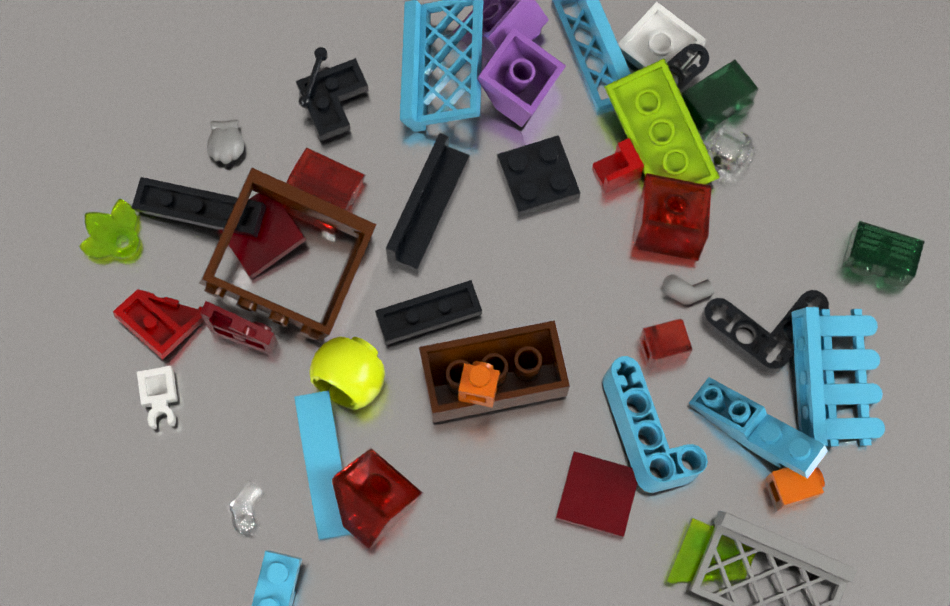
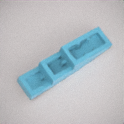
[294,391,354,540]

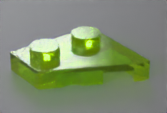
[665,517,756,584]

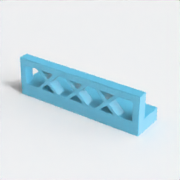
[552,0,631,112]

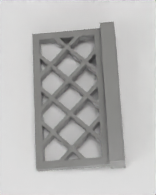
[689,511,857,606]

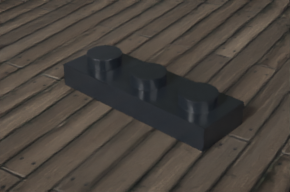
[375,280,482,345]

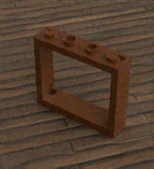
[199,168,376,340]

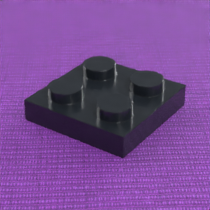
[497,135,581,217]

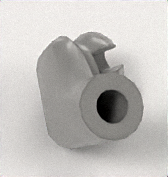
[663,274,714,305]

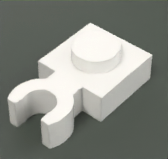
[137,366,178,430]

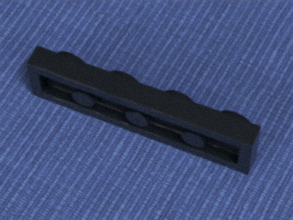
[131,177,267,238]

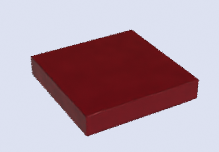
[219,193,307,278]
[555,451,638,539]

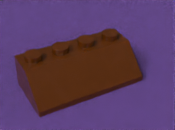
[419,320,570,423]

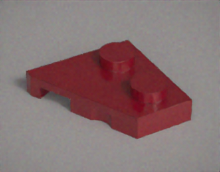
[200,301,278,354]

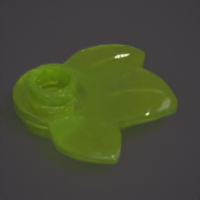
[79,199,140,259]

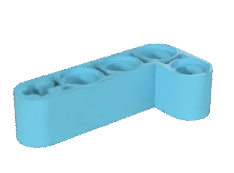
[602,356,708,493]

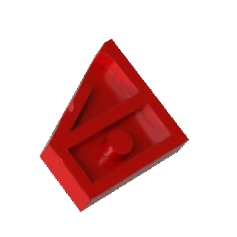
[113,289,204,360]

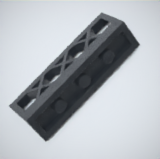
[386,133,470,273]

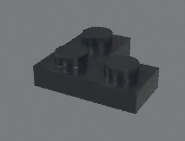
[296,58,369,141]

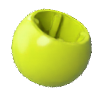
[309,337,385,410]

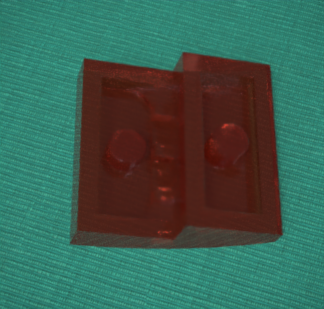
[284,147,366,235]

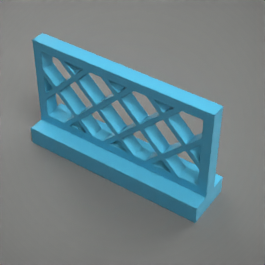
[400,0,483,132]

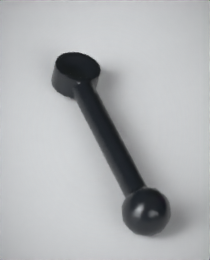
[298,47,328,108]

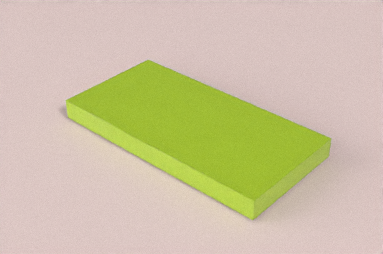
[604,58,720,206]

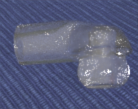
[230,481,263,534]

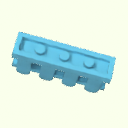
[791,307,885,447]

